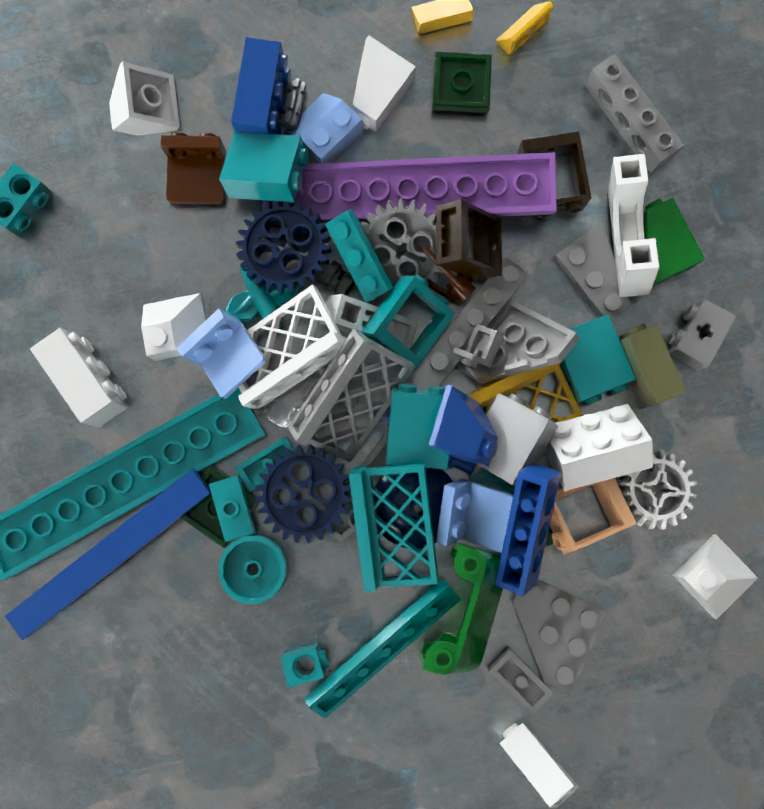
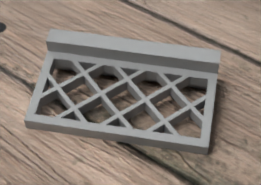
[288,328,416,462]

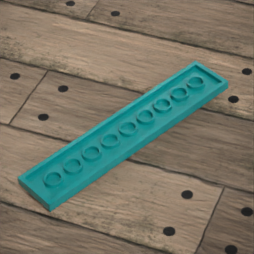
[0,387,266,581]

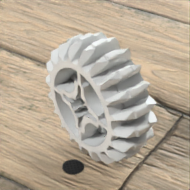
[616,449,698,530]

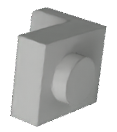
[453,323,505,369]

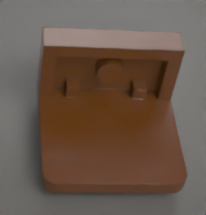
[161,132,226,205]

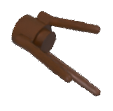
[412,246,476,304]

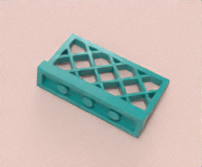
[349,464,439,592]

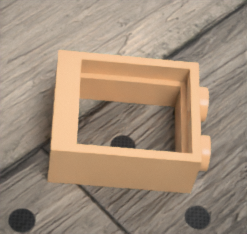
[550,478,637,555]

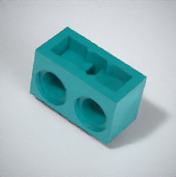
[0,162,52,236]

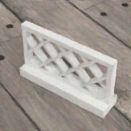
[238,284,347,410]

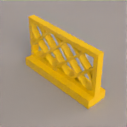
[466,363,583,468]

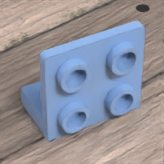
[177,309,266,398]
[436,478,514,553]

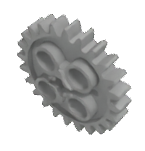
[361,198,443,294]

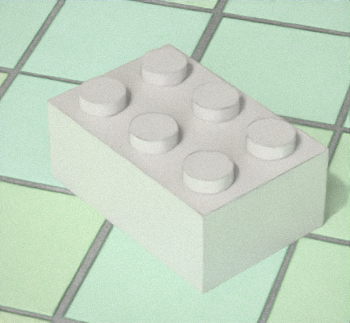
[30,328,129,428]
[545,404,653,491]

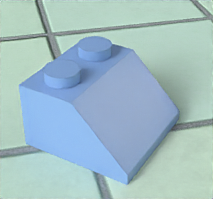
[284,93,363,164]

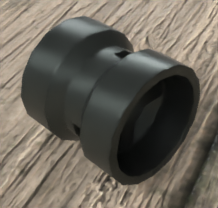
[318,260,356,296]

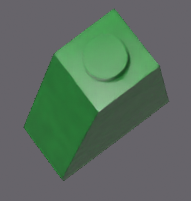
[643,197,705,287]

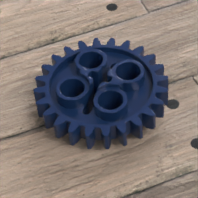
[236,201,332,295]
[255,445,352,543]

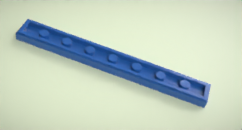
[5,469,211,640]

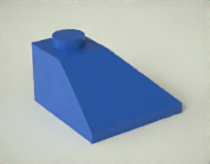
[429,385,497,467]

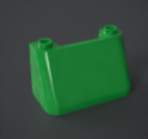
[420,541,503,675]

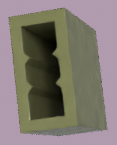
[620,323,686,409]

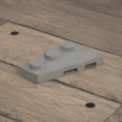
[554,221,632,321]

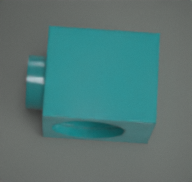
[281,643,329,688]

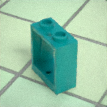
[361,275,455,370]

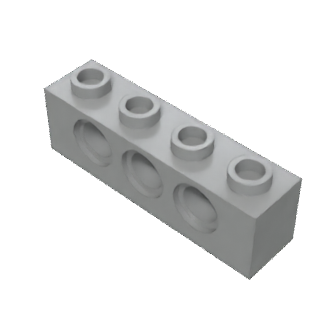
[584,54,684,174]

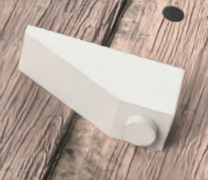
[320,294,417,349]

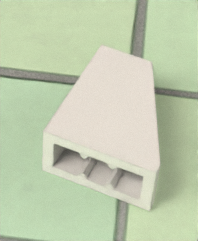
[352,35,416,132]
[500,723,579,808]

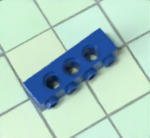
[495,463,561,596]

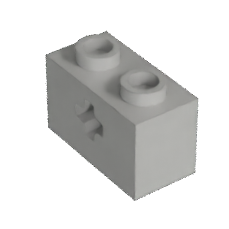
[669,299,737,371]

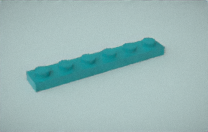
[304,578,461,719]

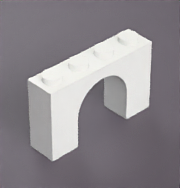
[607,154,659,297]

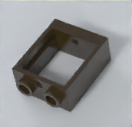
[518,131,592,218]
[436,199,502,280]

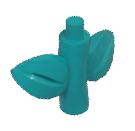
[225,269,301,329]

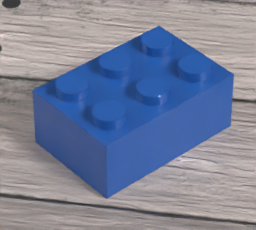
[231,37,291,135]

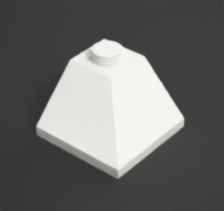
[109,61,180,136]
[141,293,206,361]
[673,534,758,620]

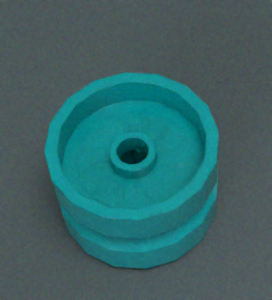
[218,534,290,604]

